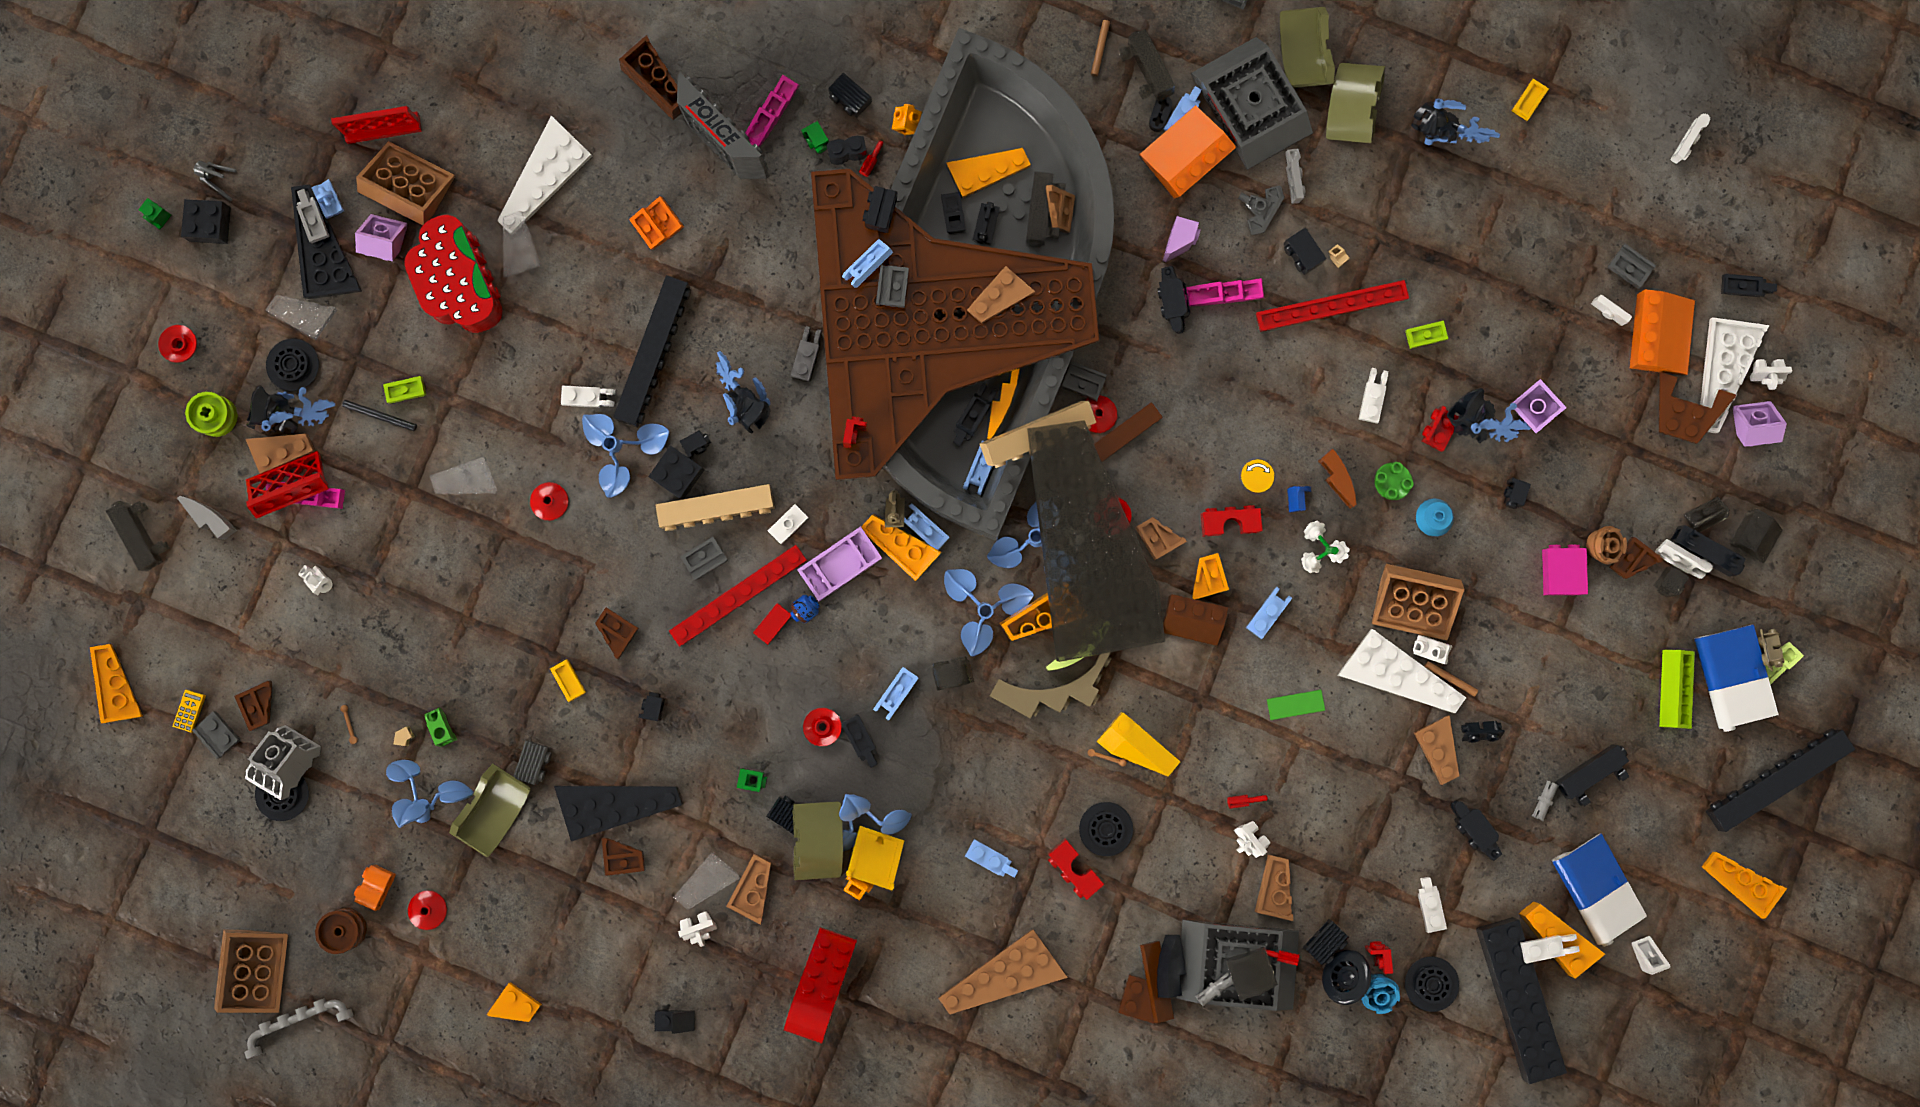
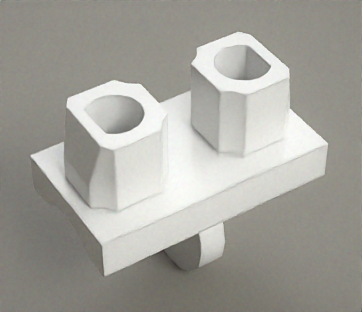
[1750,359,1792,390]
[298,565,332,595]
[1413,635,1452,664]
[1234,821,1270,858]
[678,912,717,947]

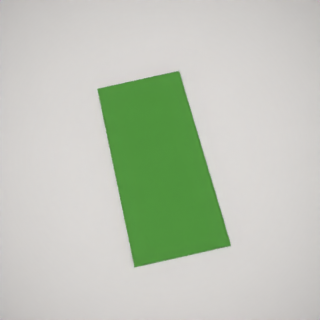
[1267,690,1325,720]

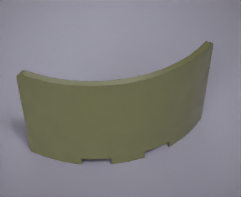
[1280,7,1335,88]
[1326,63,1385,143]
[449,763,531,857]
[792,802,843,880]

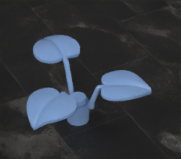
[582,414,669,498]
[987,495,1077,582]
[944,569,1034,656]
[386,760,474,828]
[839,794,912,852]

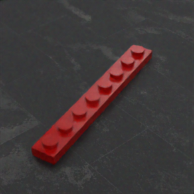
[1256,280,1409,332]
[669,545,807,647]

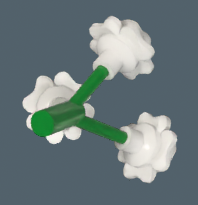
[1301,521,1350,573]

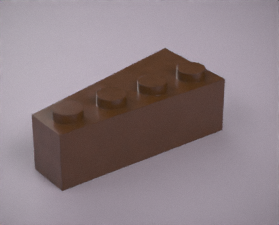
[619,35,682,120]

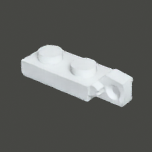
[1418,877,1447,933]

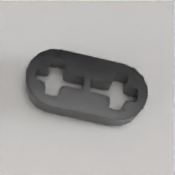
[1149,95,1172,132]

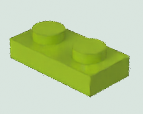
[1405,321,1448,349]
[383,376,426,404]

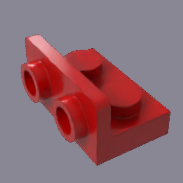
[1422,406,1459,452]
[843,417,867,448]
[1365,941,1393,974]

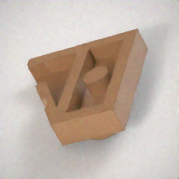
[1046,185,1075,233]
[1135,517,1187,561]

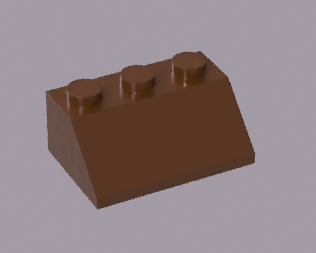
[1161,594,1228,646]

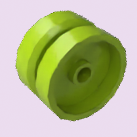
[185,391,238,437]

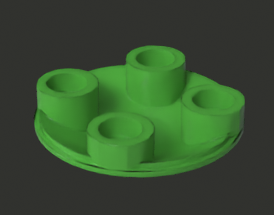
[1374,462,1413,500]

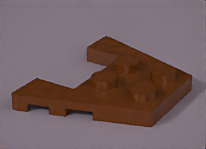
[1659,372,1736,444]

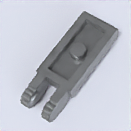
[791,326,822,382]

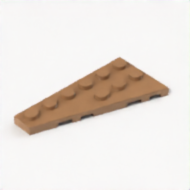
[938,929,1067,1014]

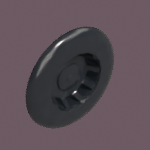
[266,338,319,391]
[255,776,309,821]
[1079,802,1133,856]
[1322,950,1371,1005]
[1405,956,1459,1012]

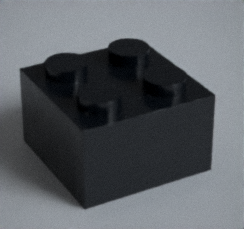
[181,199,231,244]
[648,445,705,500]

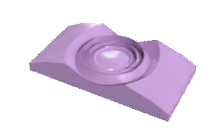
[797,526,882,601]

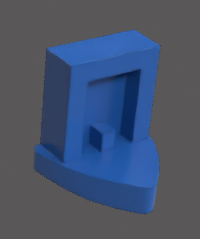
[1287,486,1311,512]

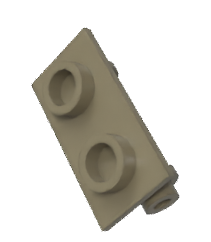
[885,490,905,528]
[1758,629,1785,671]

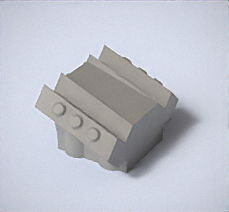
[245,725,321,800]

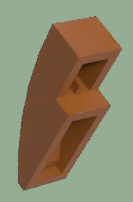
[1318,449,1357,509]

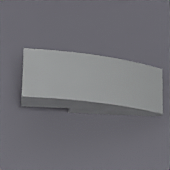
[177,496,237,540]

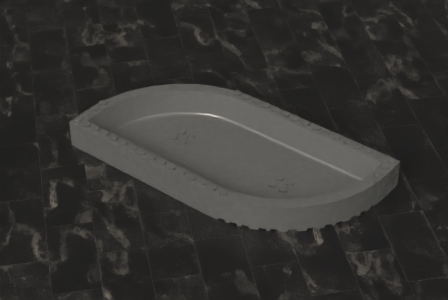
[883,28,1114,541]

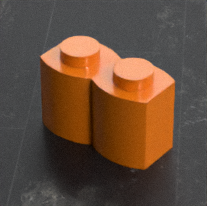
[354,865,396,911]

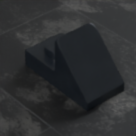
[655,1010,695,1034]

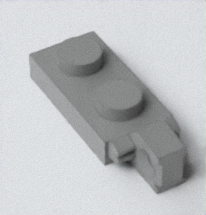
[1285,149,1305,204]
[296,189,330,243]

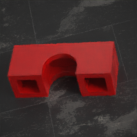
[1201,505,1262,537]
[1048,839,1104,900]

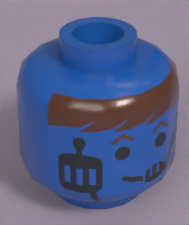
[790,595,820,623]

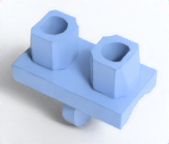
[311,179,344,219]

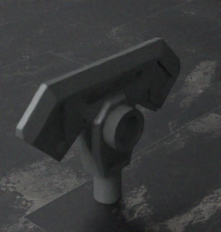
[1238,185,1284,235]

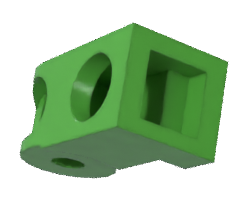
[425,707,457,747]

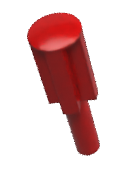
[859,141,884,177]
[1227,795,1268,809]
[1258,948,1300,966]

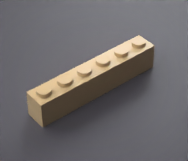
[979,401,1096,468]
[656,484,775,531]

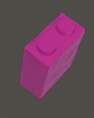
[1542,545,1588,596]

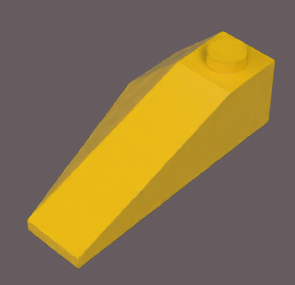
[1096,712,1180,776]

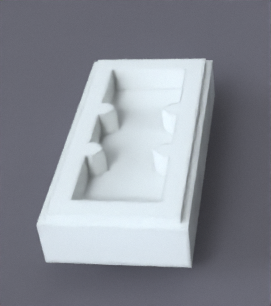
[1591,295,1632,326]
[768,504,808,545]

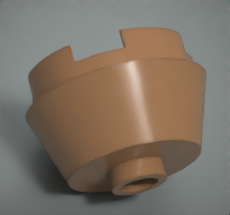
[1586,526,1627,564]

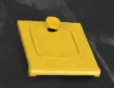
[846,826,904,890]

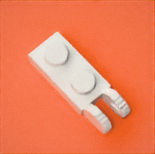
[1671,113,1710,164]
[1359,368,1388,424]
[561,386,615,408]
[1655,539,1713,579]
[1520,934,1580,963]

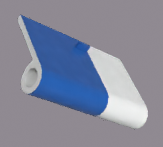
[1694,625,1779,732]
[1552,833,1647,947]

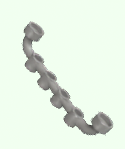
[244,998,354,1059]

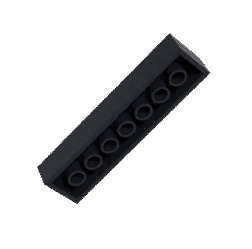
[1476,917,1567,1084]

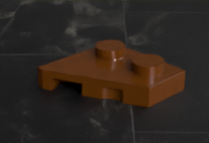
[1609,537,1663,579]
[595,607,639,659]
[234,681,272,731]
[601,837,645,876]
[1118,974,1155,1024]

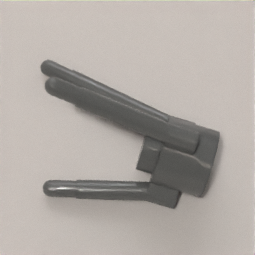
[194,161,237,201]

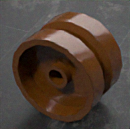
[315,908,367,954]

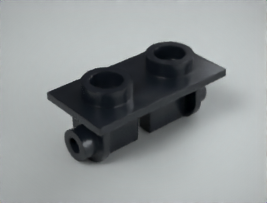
[973,202,1000,244]
[1461,721,1505,743]

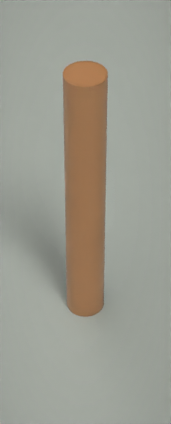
[1091,20,1110,77]
[1424,661,1478,697]

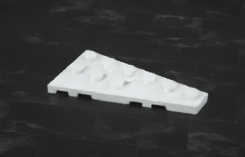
[497,116,592,235]
[1700,318,1769,433]
[1338,629,1466,713]

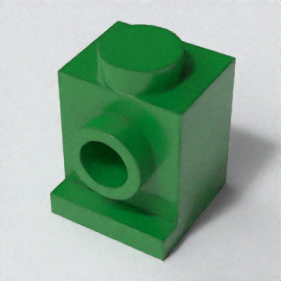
[801,121,829,154]
[138,198,172,230]
[737,768,767,792]

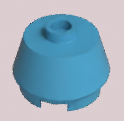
[1416,498,1454,536]
[1361,974,1400,1014]

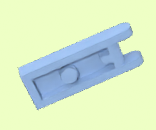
[842,239,893,288]
[963,441,993,495]
[904,503,950,550]
[1246,586,1292,639]
[873,667,918,720]

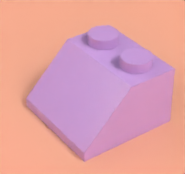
[355,214,407,261]
[1163,216,1201,262]
[1513,379,1566,433]
[1733,401,1787,447]

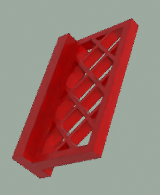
[331,106,422,144]
[246,451,329,519]

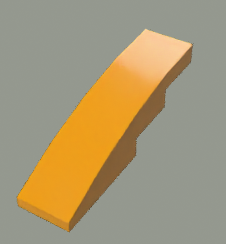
[987,368,1020,440]

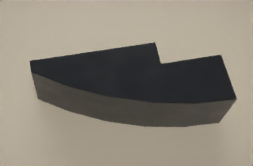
[1157,934,1186,998]

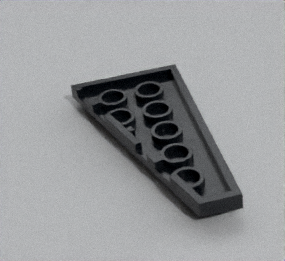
[291,184,362,299]
[554,786,683,841]

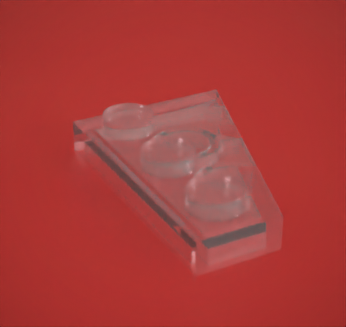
[503,211,541,278]
[266,295,337,340]
[430,457,497,494]
[673,852,741,910]

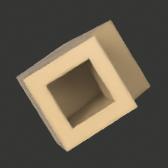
[1328,244,1349,268]
[393,726,415,746]

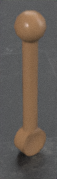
[340,705,358,744]
[1088,749,1127,767]

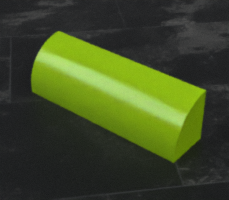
[1659,650,1695,729]

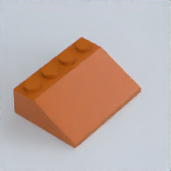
[1139,105,1236,199]
[1630,289,1695,375]

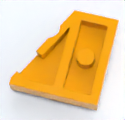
[1192,553,1229,600]
[487,982,542,1022]

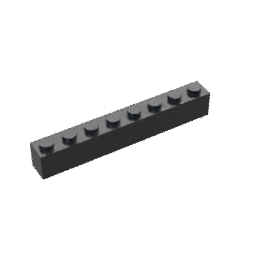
[613,275,691,428]
[1706,728,1856,832]

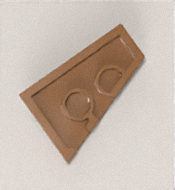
[967,266,1035,324]
[246,434,315,474]
[1414,715,1459,785]
[726,854,771,925]
[1255,854,1293,921]

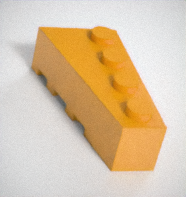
[1000,582,1087,641]
[1518,901,1605,979]

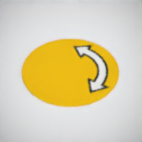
[1241,460,1274,493]

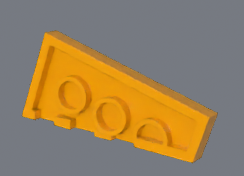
[946,148,1031,198]
[862,514,942,581]
[90,644,143,724]
[1702,852,1787,919]

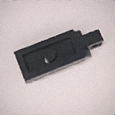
[1721,274,1777,297]
[841,714,878,768]

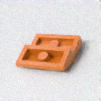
[629,196,684,250]

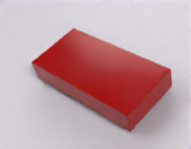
[753,603,792,645]

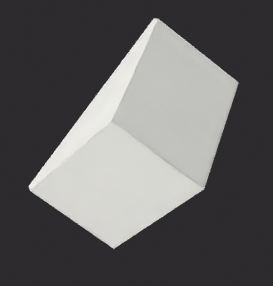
[1632,936,1670,975]

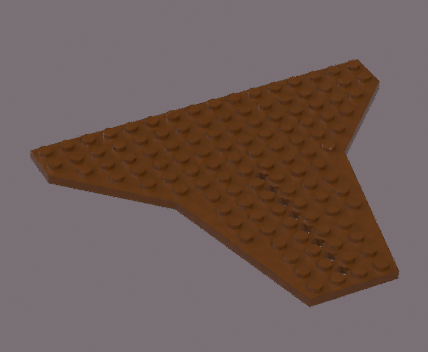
[811,169,1099,480]

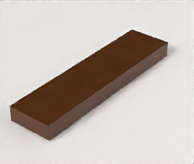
[1090,402,1163,463]
[1140,941,1174,1023]

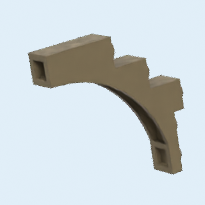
[990,649,1111,719]

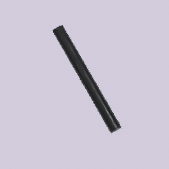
[342,400,417,431]

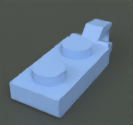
[1163,86,1201,131]
[965,839,1018,878]

